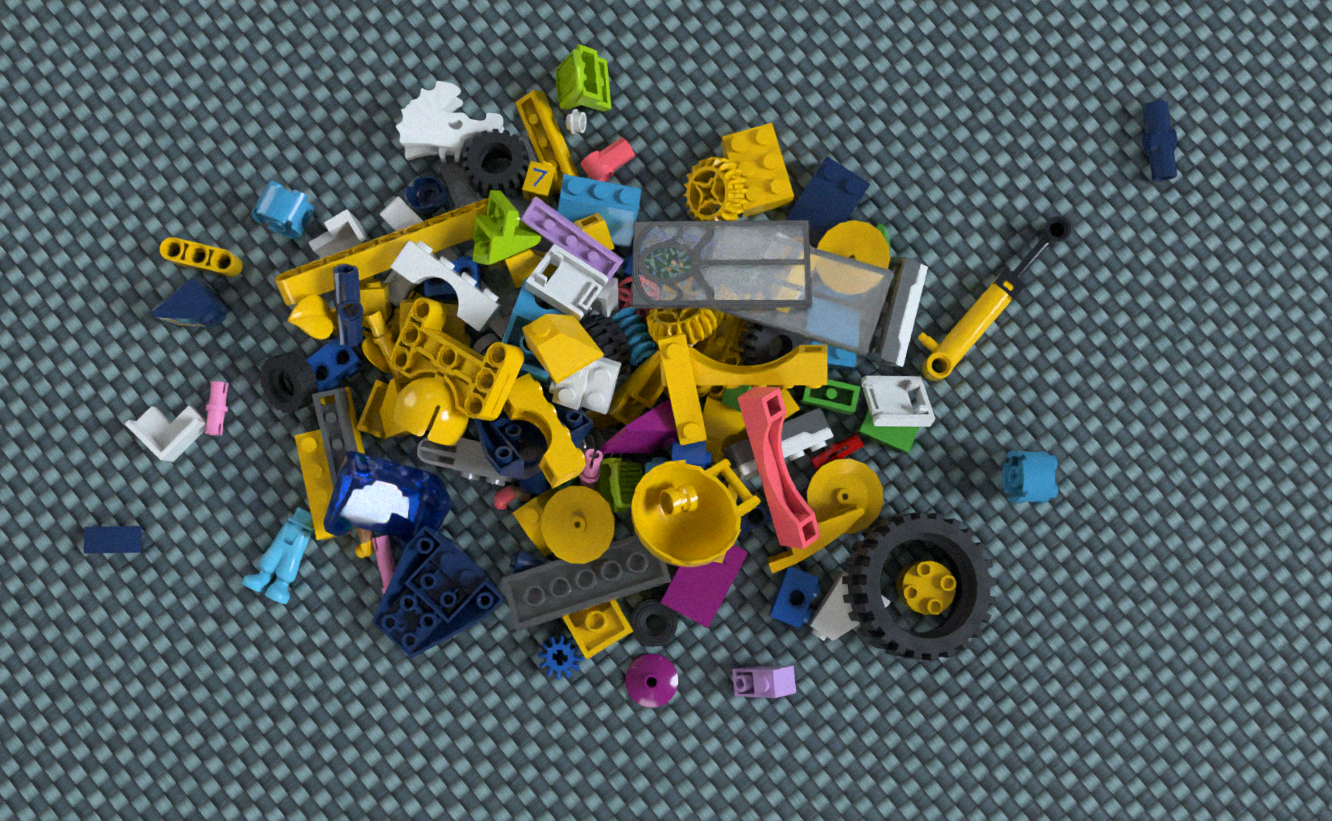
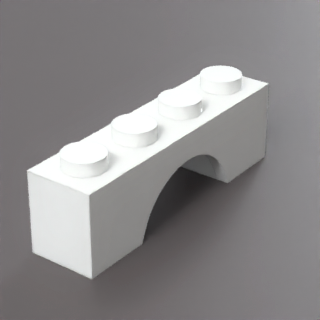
[391,240,502,332]

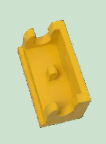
[356,379,389,440]

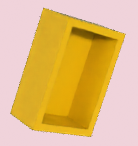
[721,123,794,218]

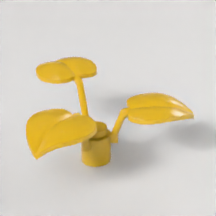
[288,275,395,374]

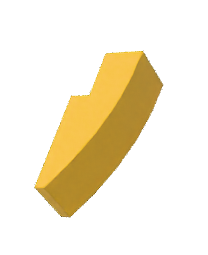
[607,350,666,425]

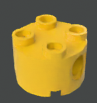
[896,560,956,615]

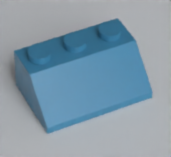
[557,174,641,248]

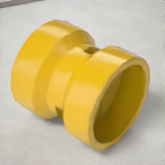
[659,484,698,517]

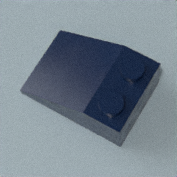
[781,156,870,250]

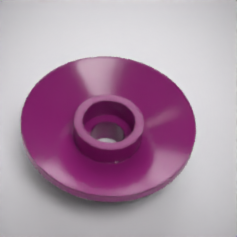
[625,653,678,708]

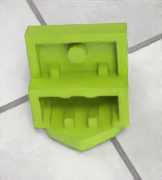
[556,44,611,112]
[472,190,541,265]
[594,458,643,513]

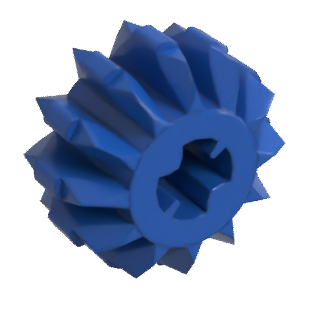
[538,633,584,680]

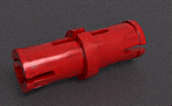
[810,433,864,472]

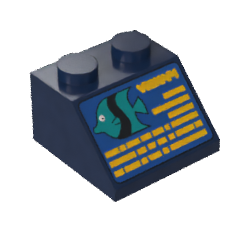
[151,278,231,327]

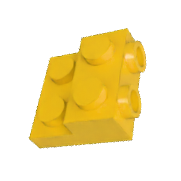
[562,600,633,659]

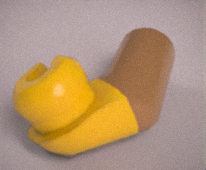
[355,517,374,559]

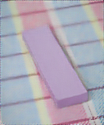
[520,197,624,283]

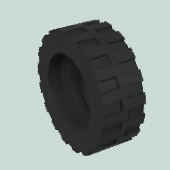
[260,352,318,413]

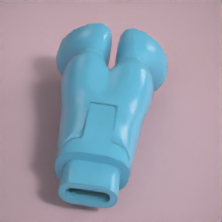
[241,507,314,604]

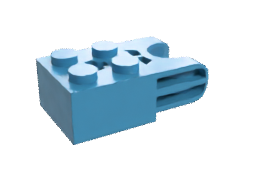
[501,277,566,384]

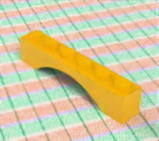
[660,345,828,389]

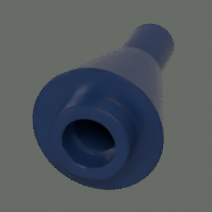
[509,548,546,574]

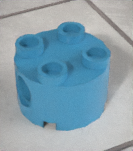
[251,180,314,239]
[1002,450,1058,504]

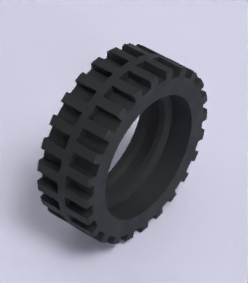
[842,511,996,661]

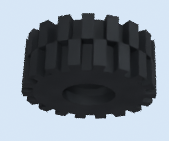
[739,311,810,366]

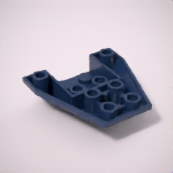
[474,375,593,480]
[372,525,505,658]

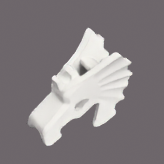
[396,81,505,162]

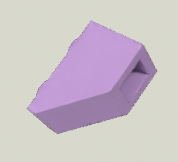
[732,665,796,698]

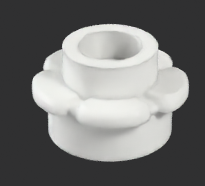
[566,109,586,135]

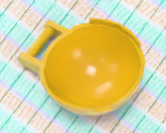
[631,459,761,567]

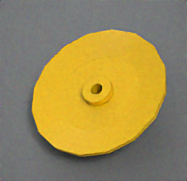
[816,220,890,296]
[807,459,883,534]
[541,486,615,564]

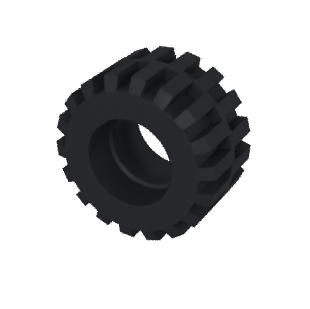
[462,129,530,199]
[579,314,631,377]

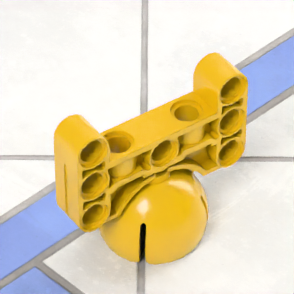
[390,297,524,445]

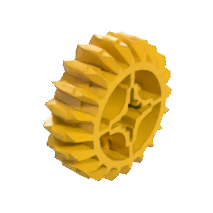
[683,157,748,229]
[646,290,719,345]

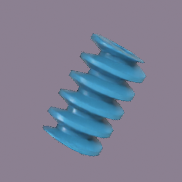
[612,307,658,366]

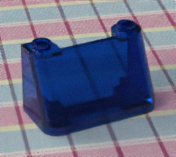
[323,451,453,550]

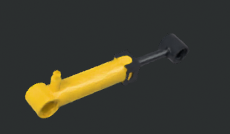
[918,216,1071,381]

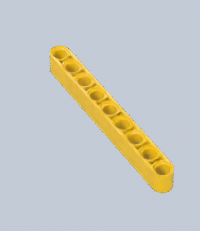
[274,197,489,305]

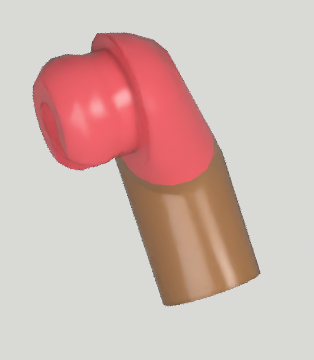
[493,485,532,510]

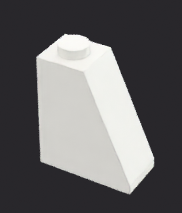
[808,571,891,641]

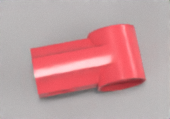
[580,137,635,182]

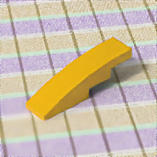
[768,503,865,573]

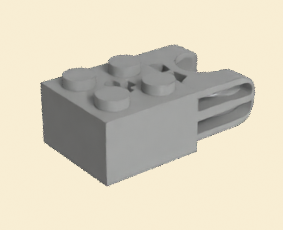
[417,438,513,486]

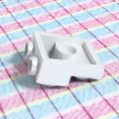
[549,357,622,415]

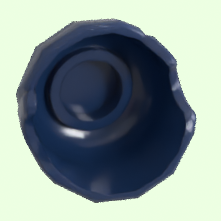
[404,176,447,215]

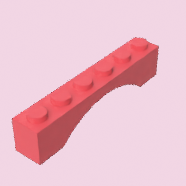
[737,386,821,549]

